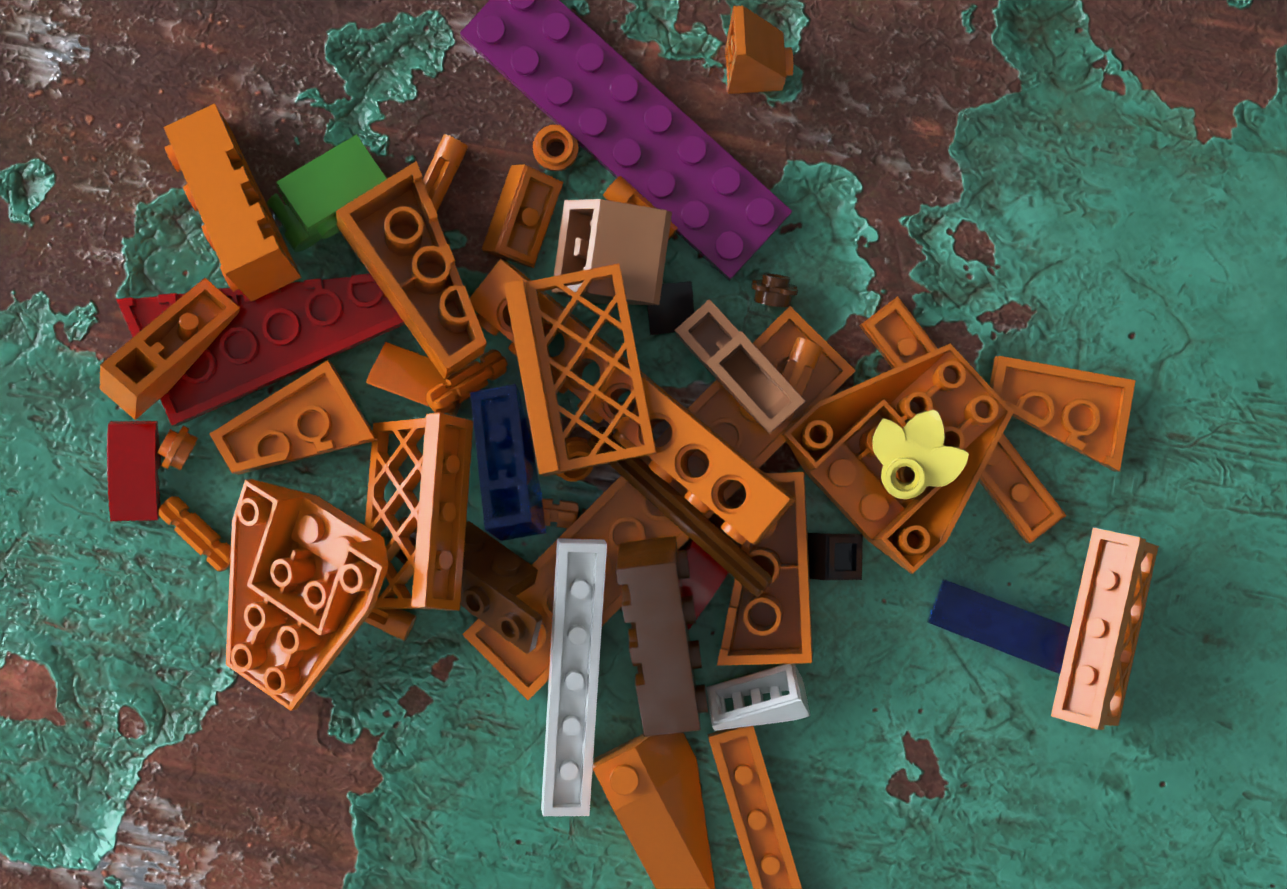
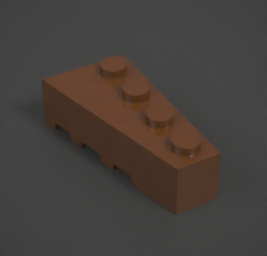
[616,536,708,737]

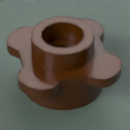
[752,273,798,307]

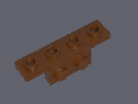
[395,517,542,654]

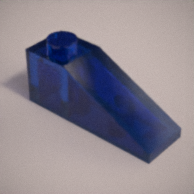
[470,384,546,541]
[927,579,1071,674]

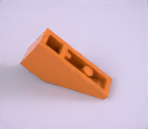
[725,6,794,94]
[100,278,240,420]

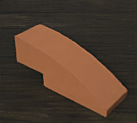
[675,299,805,434]

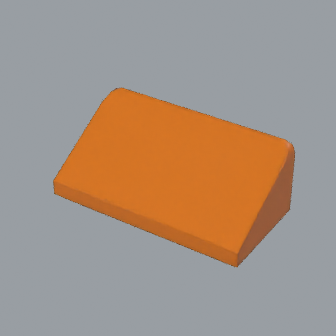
[482,164,564,268]
[366,342,461,416]

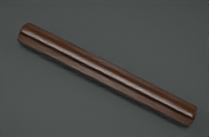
[588,426,773,597]

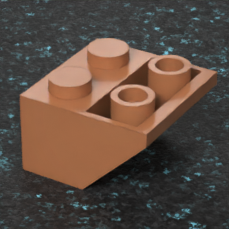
[551,199,672,305]

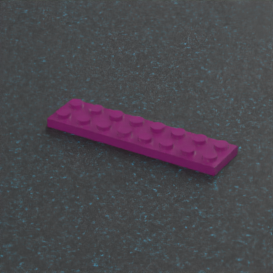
[460,0,792,281]

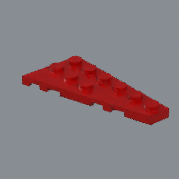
[116,273,405,426]

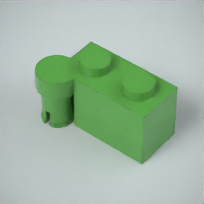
[267,134,387,252]

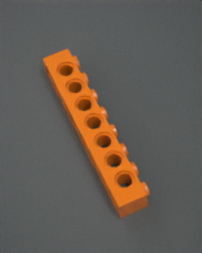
[470,259,796,545]

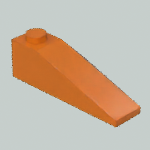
[592,732,715,889]

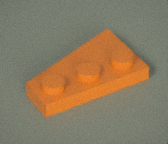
[990,356,1136,472]
[209,360,378,475]

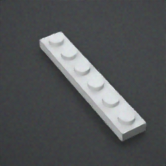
[541,538,607,816]

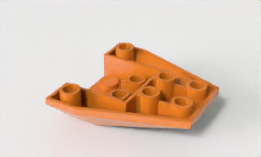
[782,343,1014,574]
[226,479,389,711]

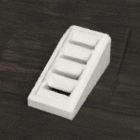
[706,664,810,731]

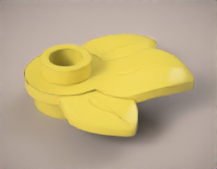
[872,410,969,499]

